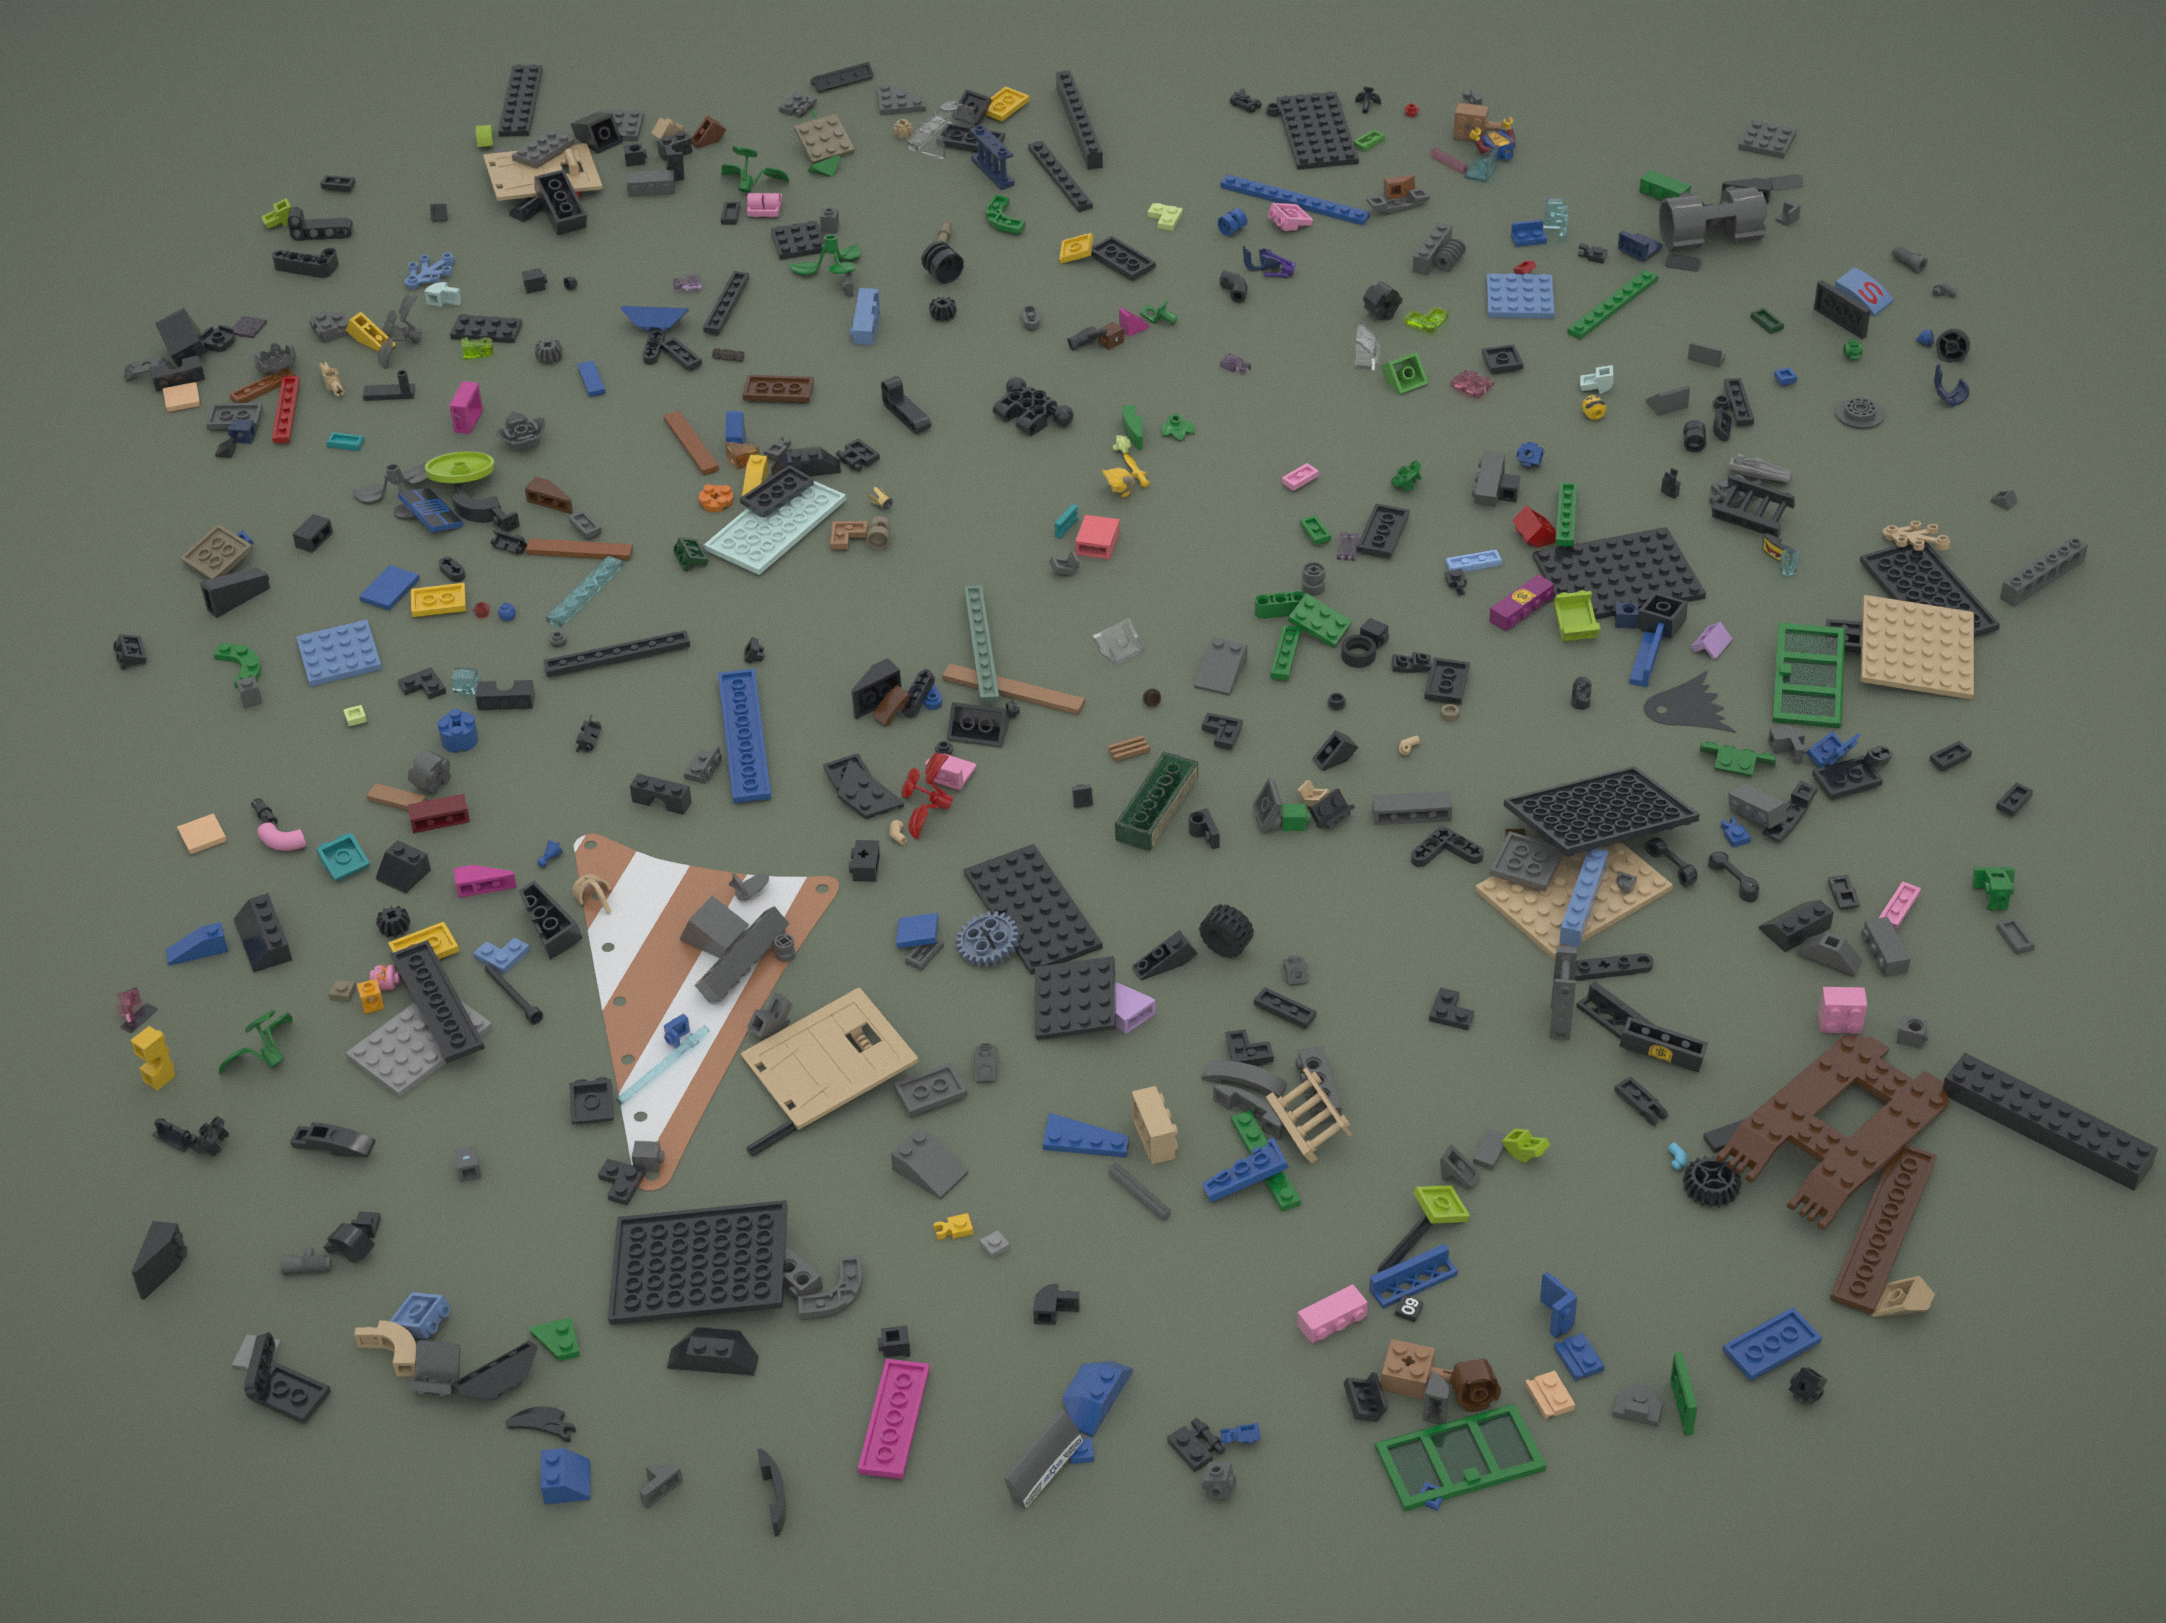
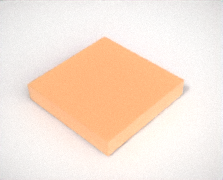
[163,382,201,412]
[177,813,227,855]

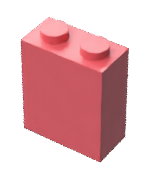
[1075,515,1120,559]

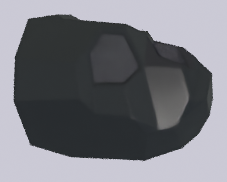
[1571,676,1592,710]

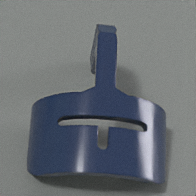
[1243,246,1280,271]
[1934,364,1970,406]

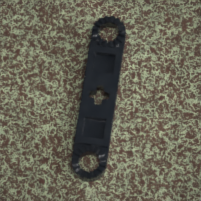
[1574,953,1654,981]

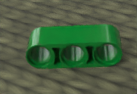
[1255,591,1305,619]

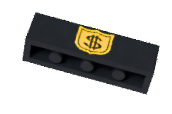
[1619,1017,1708,1072]

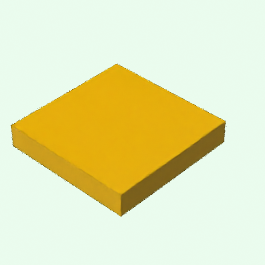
[1059,233,1094,264]

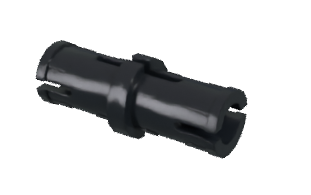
[251,798,278,825]

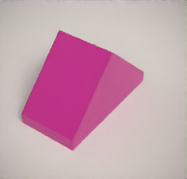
[1119,307,1149,336]

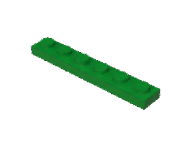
[1556,482,1577,547]
[1231,1110,1301,1212]

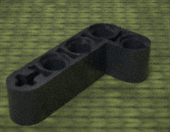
[287,207,353,241]
[272,248,339,278]
[881,376,931,434]

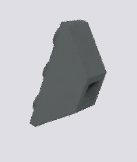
[1797,932,1862,976]

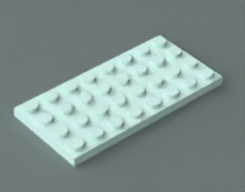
[704,481,846,575]

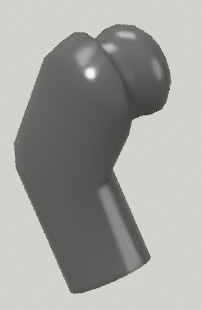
[1932,282,1958,297]

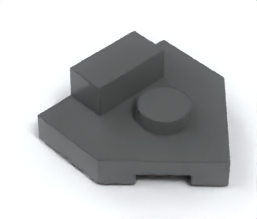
[1612,1381,1662,1427]

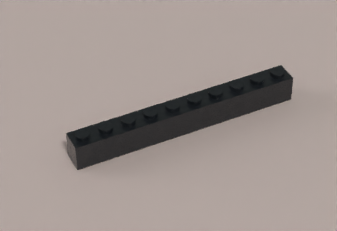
[1056,70,1103,170]

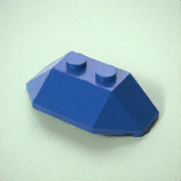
[621,306,689,331]
[1062,1361,1133,1437]

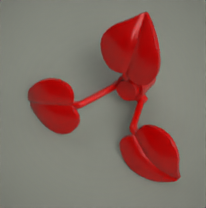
[901,753,953,840]

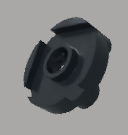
[202,325,236,352]

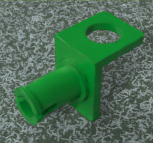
[1140,300,1178,325]

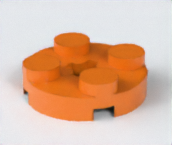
[698,484,734,512]

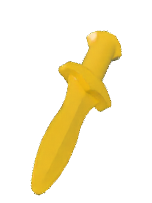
[1124,453,1150,487]

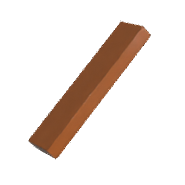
[229,367,295,403]

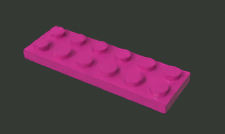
[858,1359,930,1479]

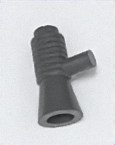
[1892,246,1928,273]
[281,1247,332,1275]

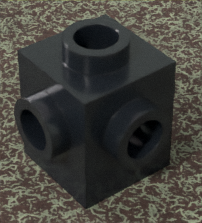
[1788,1367,1828,1404]

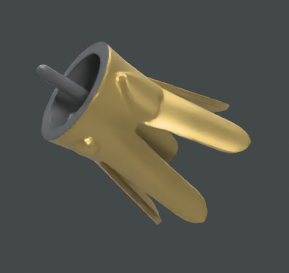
[868,487,893,510]

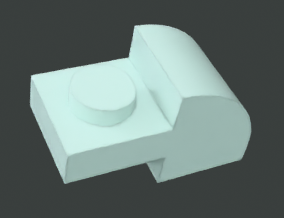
[424,282,462,307]
[1580,365,1614,394]

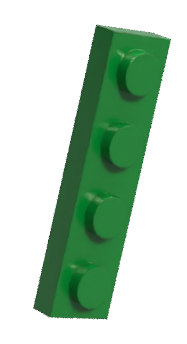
[1270,625,1301,680]

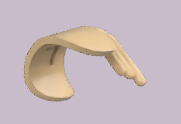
[572,874,611,913]

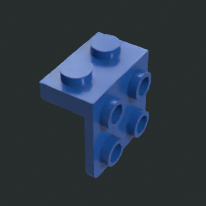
[1805,731,1860,768]
[1540,1272,1577,1338]

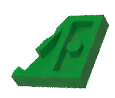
[529,1317,580,1362]

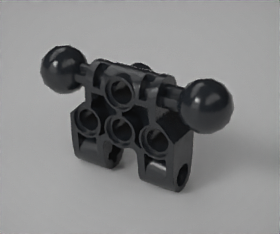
[993,377,1074,436]

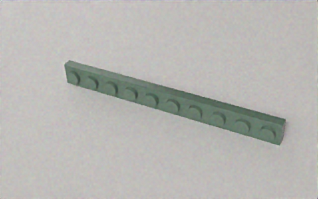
[964,585,999,703]

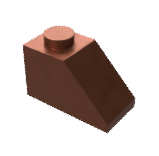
[691,115,727,148]

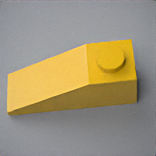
[346,312,396,352]
[742,455,769,496]

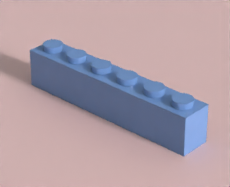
[1559,848,1608,948]

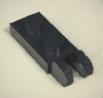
[1614,1077,1668,1126]

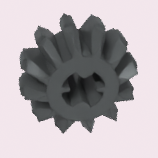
[534,338,563,364]

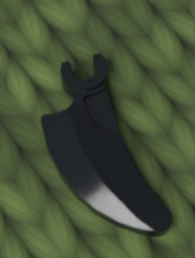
[506,1406,576,1442]

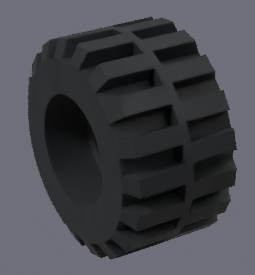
[1199,904,1254,958]

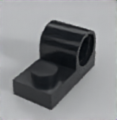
[1189,808,1220,849]

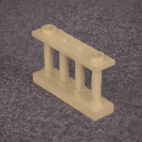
[1266,1068,1352,1164]

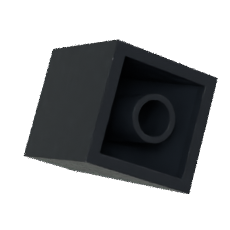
[570,112,622,153]
[155,308,207,367]

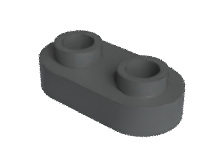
[1022,304,1040,330]

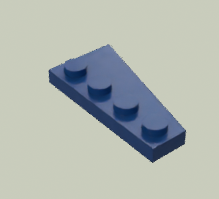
[1043,1113,1129,1158]
[1202,1137,1289,1202]

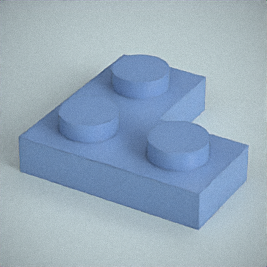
[473,937,530,975]

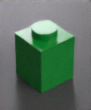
[1282,804,1310,831]

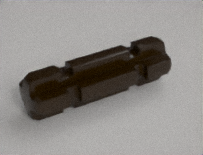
[712,348,745,361]

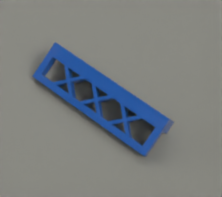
[1629,623,1664,687]
[1369,1243,1458,1309]

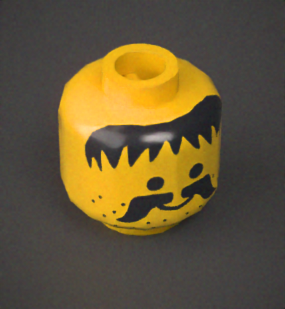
[1581,395,1606,420]

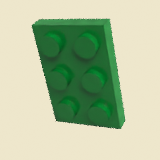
[1287,593,1352,648]

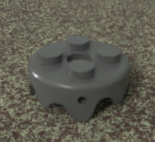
[252,342,297,374]

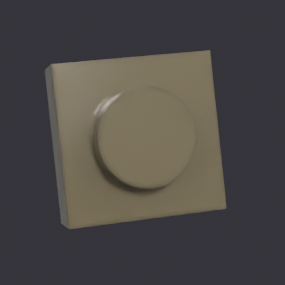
[329,980,356,1002]

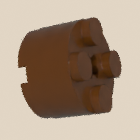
[1450,1359,1501,1412]

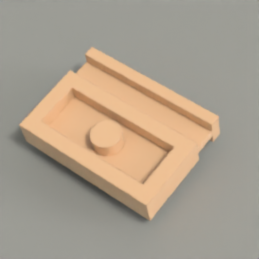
[1525,1370,1575,1420]

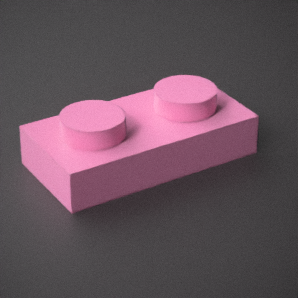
[1282,463,1319,491]

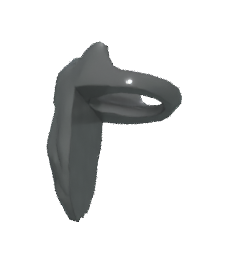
[729,873,769,900]

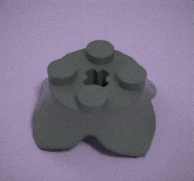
[496,411,546,452]

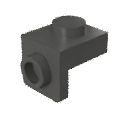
[1049,551,1080,576]
[1283,955,1308,985]

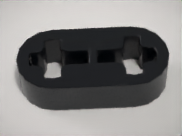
[439,557,465,582]
[1864,745,1893,767]

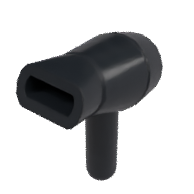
[1067,326,1107,350]

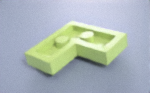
[1148,203,1183,231]

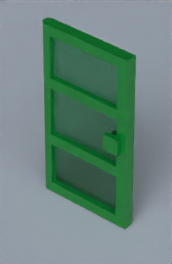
[1772,622,1845,728]
[1374,1403,1546,1512]

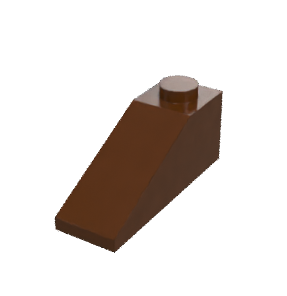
[525,476,573,514]

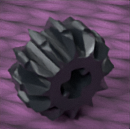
[929,296,957,322]
[376,905,411,938]

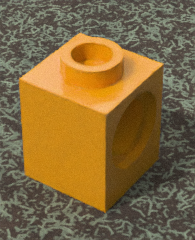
[357,979,385,1014]

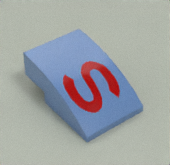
[1835,267,1894,317]

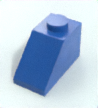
[725,411,746,451]

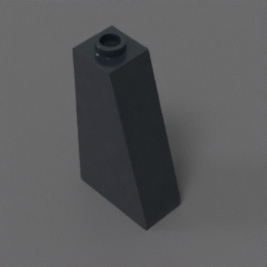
[200,567,270,618]

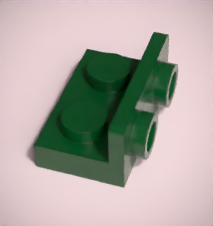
[673,537,709,571]

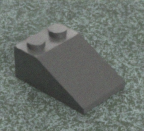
[1195,637,1247,696]
[891,1128,968,1200]

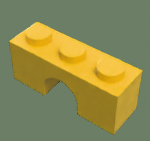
[130,1026,176,1091]

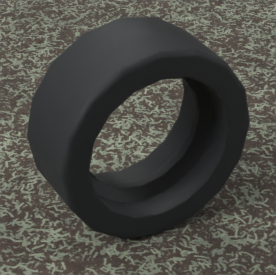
[1341,635,1376,668]

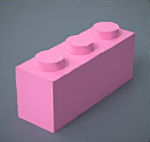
[1297,1284,1368,1343]

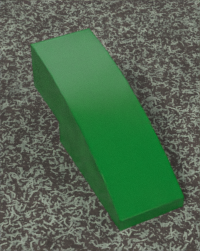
[1122,405,1142,450]

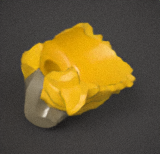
[1102,468,1135,498]

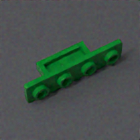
[1700,741,1776,777]

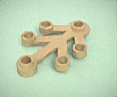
[1883,521,1950,551]

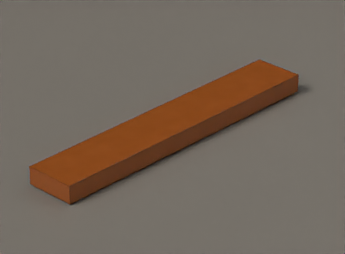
[664,411,719,475]
[526,538,633,560]

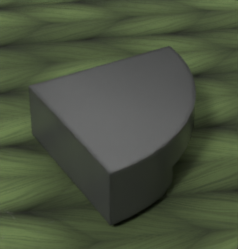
[1617,871,1637,894]

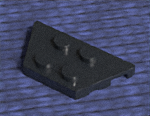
[837,760,905,819]

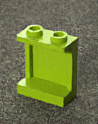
[1553,590,1600,642]

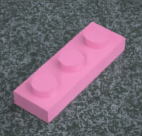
[1879,881,1921,930]

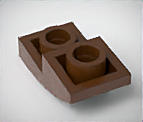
[873,685,910,726]

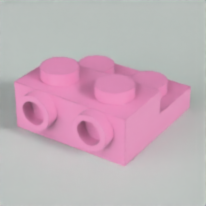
[1268,203,1313,232]

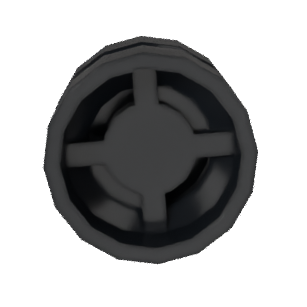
[1683,420,1706,453]

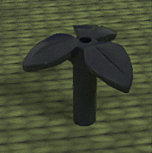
[1355,87,1381,113]

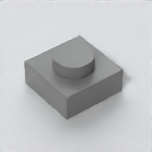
[980,1230,1010,1259]

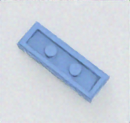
[1445,550,1502,572]

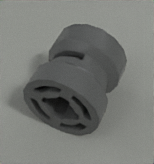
[774,934,796,962]

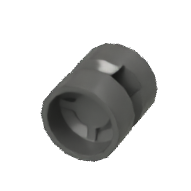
[1302,561,1325,596]

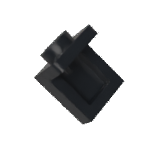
[492,507,520,532]

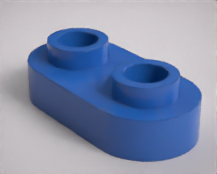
[918,684,942,710]

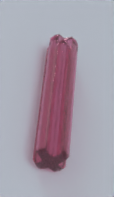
[1430,147,1468,173]

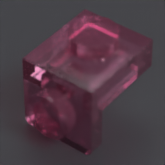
[117,987,142,1022]

